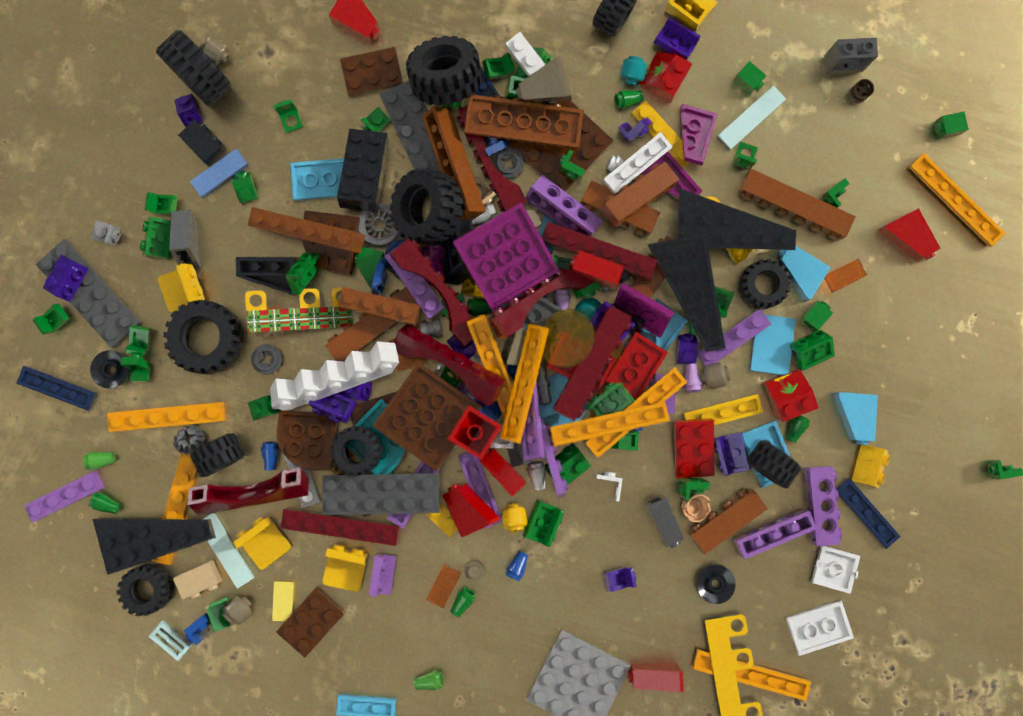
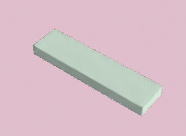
[717,85,786,150]
[204,513,255,589]

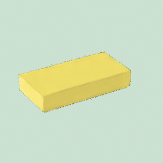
[272,581,295,621]

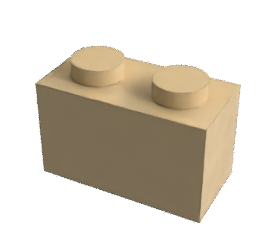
[173,560,223,600]

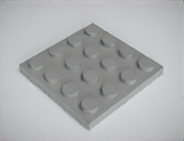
[526,629,631,716]

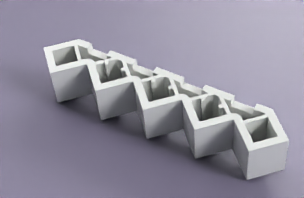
[269,342,399,410]

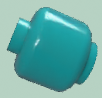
[620,56,647,85]

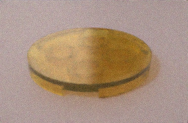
[542,309,594,368]

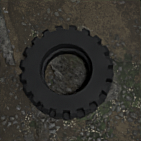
[156,30,231,106]
[406,35,482,106]
[390,168,464,245]
[163,300,243,375]

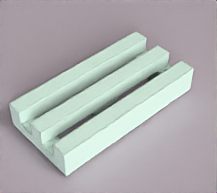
[148,621,192,662]

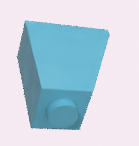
[778,246,831,302]
[833,392,878,445]

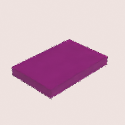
[613,283,674,338]

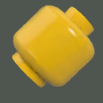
[501,503,528,533]

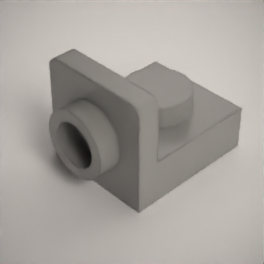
[90,220,121,246]

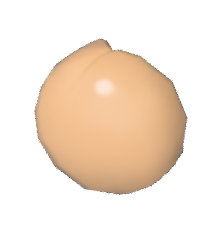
[681,493,711,522]

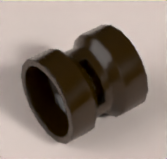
[850,79,874,103]

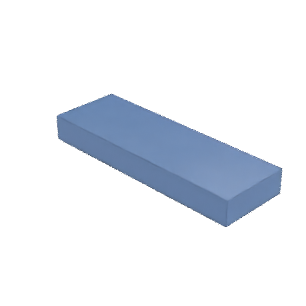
[190,149,248,198]

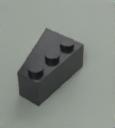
[441,220,474,285]
[236,257,298,296]

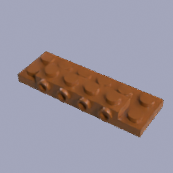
[464,95,584,149]

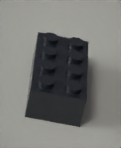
[337,128,389,212]

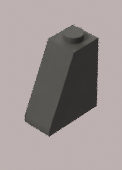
[170,210,201,269]
[644,495,684,548]

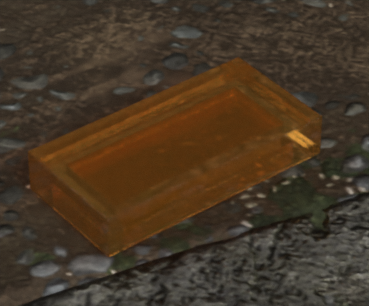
[824,258,867,293]
[426,564,461,608]

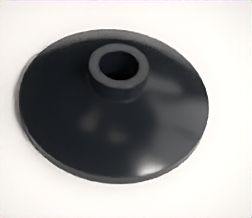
[90,350,129,389]
[697,565,736,604]

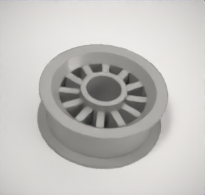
[359,203,399,247]

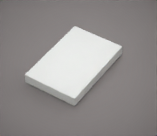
[785,600,854,656]

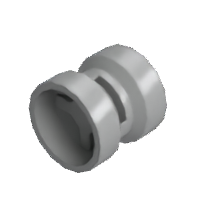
[420,318,443,338]

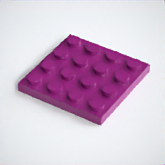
[452,202,559,310]

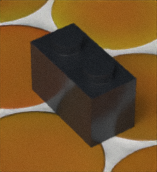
[178,120,225,167]

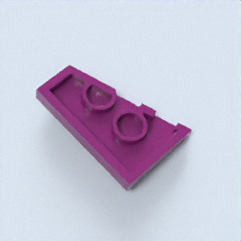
[680,103,718,166]
[638,152,702,200]

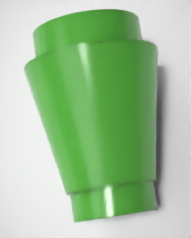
[83,452,114,471]
[414,670,444,690]

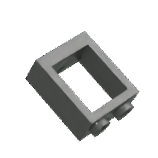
[824,38,878,74]

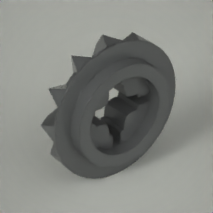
[493,147,523,178]
[251,344,282,375]
[173,425,205,454]

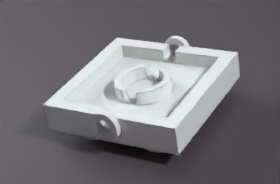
[811,546,860,594]

